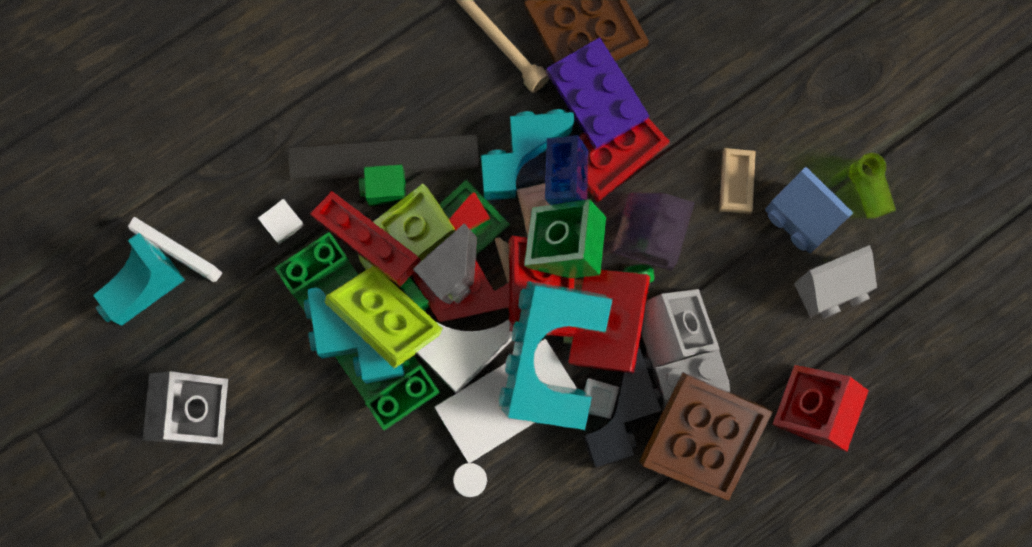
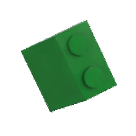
[524,199,606,278]

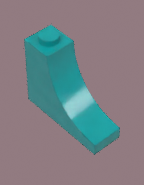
[93,233,185,326]

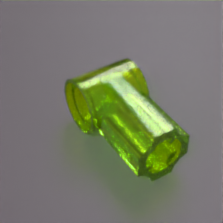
[849,153,896,219]

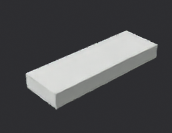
[128,217,222,282]

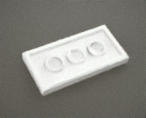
[435,339,577,463]

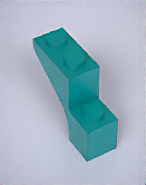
[481,109,574,200]
[304,288,405,384]

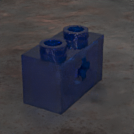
[545,135,588,205]

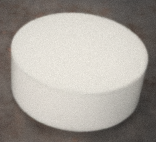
[454,463,487,497]

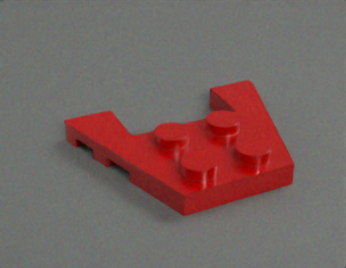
[412,192,509,323]

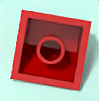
[773,365,869,452]

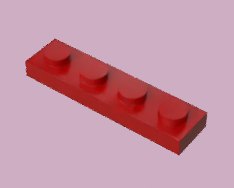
[311,191,422,287]

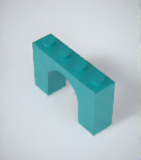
[499,281,613,430]

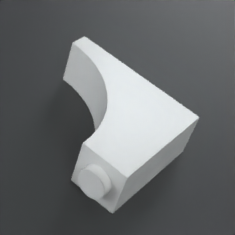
[416,319,512,394]

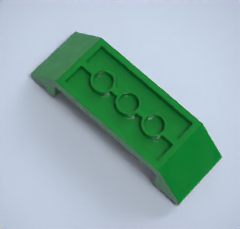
[275,232,440,431]

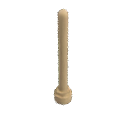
[456,0,550,93]

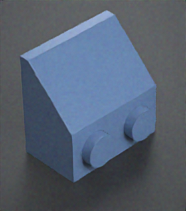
[765,167,853,254]

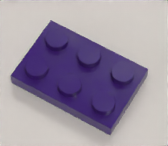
[546,38,649,150]

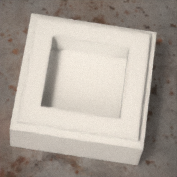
[258,199,304,244]
[584,378,619,420]

